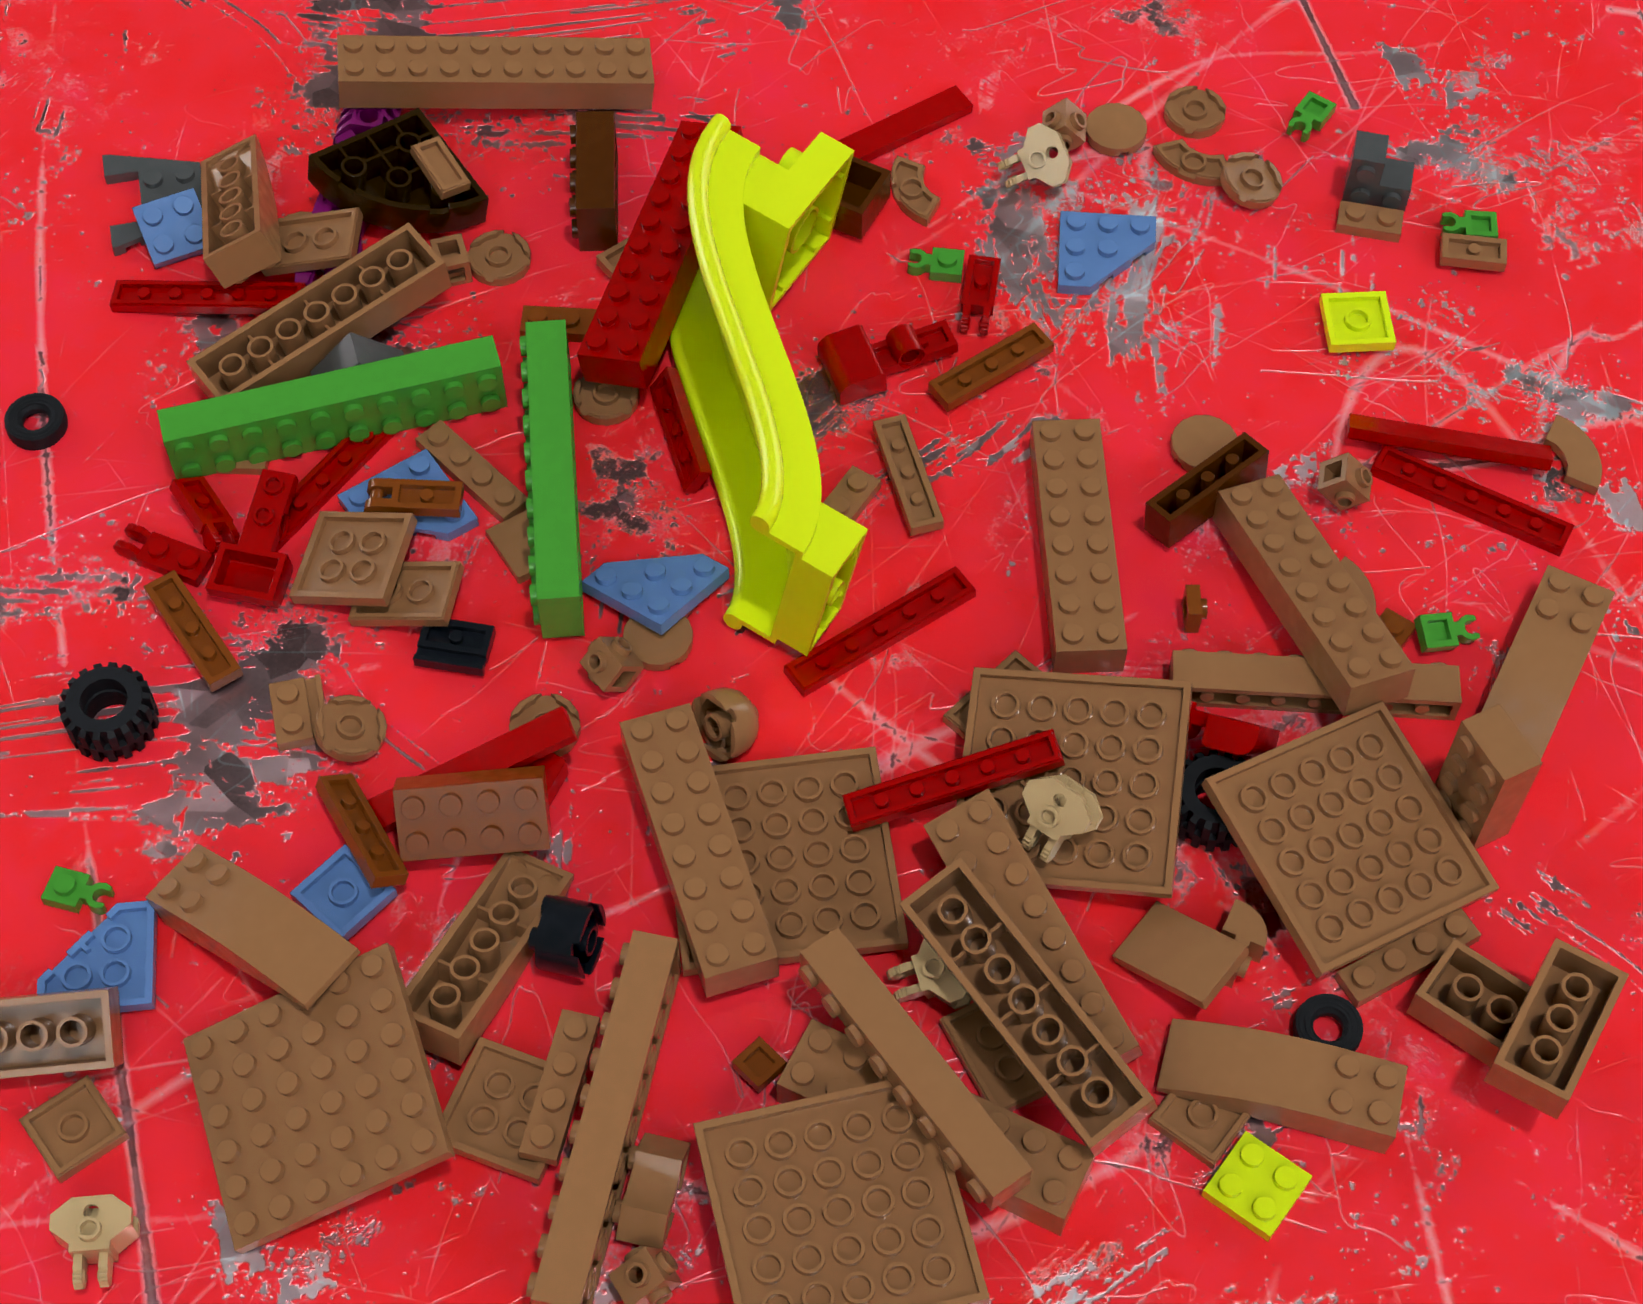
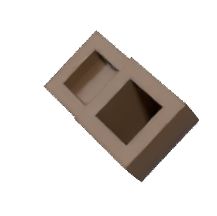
[1221,899,1267,988]

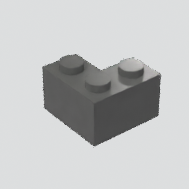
[1342,130,1415,212]
[310,332,404,376]

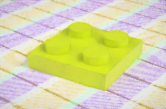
[1319,291,1396,353]
[1201,1131,1312,1242]

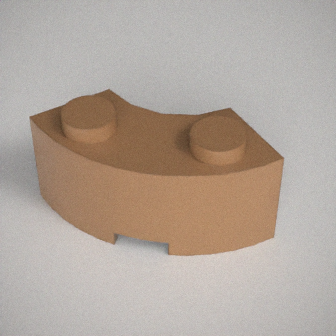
[612,1132,691,1249]

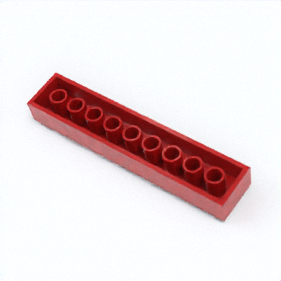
[577,121,743,389]

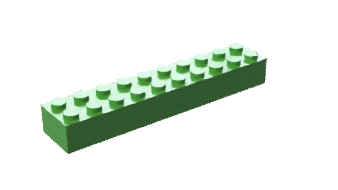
[520,319,585,639]
[157,335,508,479]

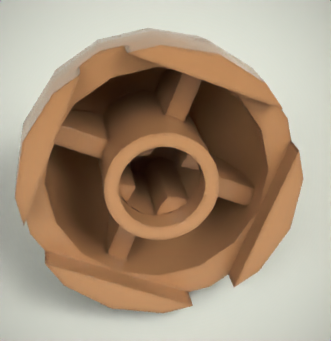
[691,687,759,762]

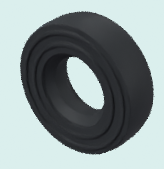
[4,393,68,450]
[1293,994,1363,1051]

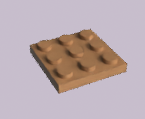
[289,511,418,607]
[443,1037,587,1185]

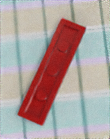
[650,367,712,494]

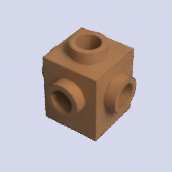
[1042,97,1087,153]
[1317,452,1373,511]
[580,636,645,692]
[608,1246,682,1304]

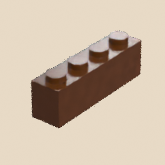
[1144,432,1269,548]

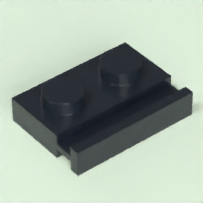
[413,619,496,676]

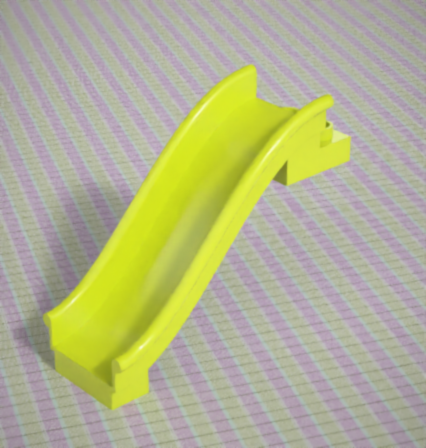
[669,114,868,656]

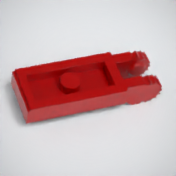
[960,254,1001,335]
[169,476,240,554]
[113,523,215,587]

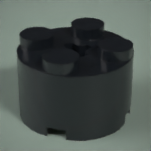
[528,895,606,979]

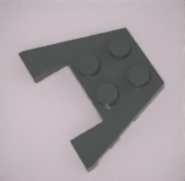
[102,155,202,256]

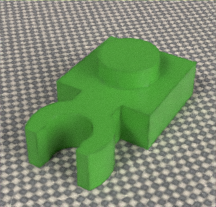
[1286,91,1337,142]
[1440,210,1498,238]
[907,247,965,283]
[1414,612,1480,653]
[41,866,115,915]

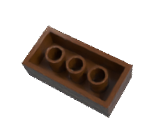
[569,111,618,251]

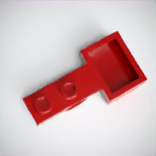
[817,319,958,406]
[205,469,298,608]
[1188,701,1280,758]

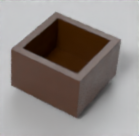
[833,156,891,240]

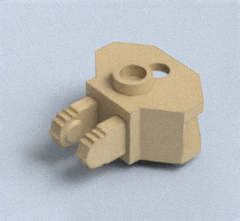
[997,123,1073,189]
[1021,774,1103,864]
[886,939,972,1010]
[49,1194,140,1290]

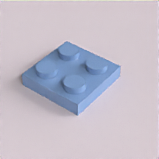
[132,188,203,269]
[290,844,398,941]

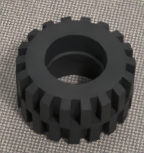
[59,662,159,762]
[1178,750,1246,852]

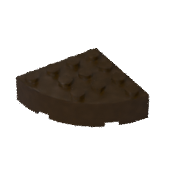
[308,108,489,233]

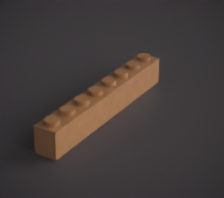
[1169,649,1462,721]
[798,927,1032,1211]

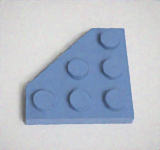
[1057,211,1156,295]
[337,449,479,541]
[582,554,730,635]
[37,900,157,1013]

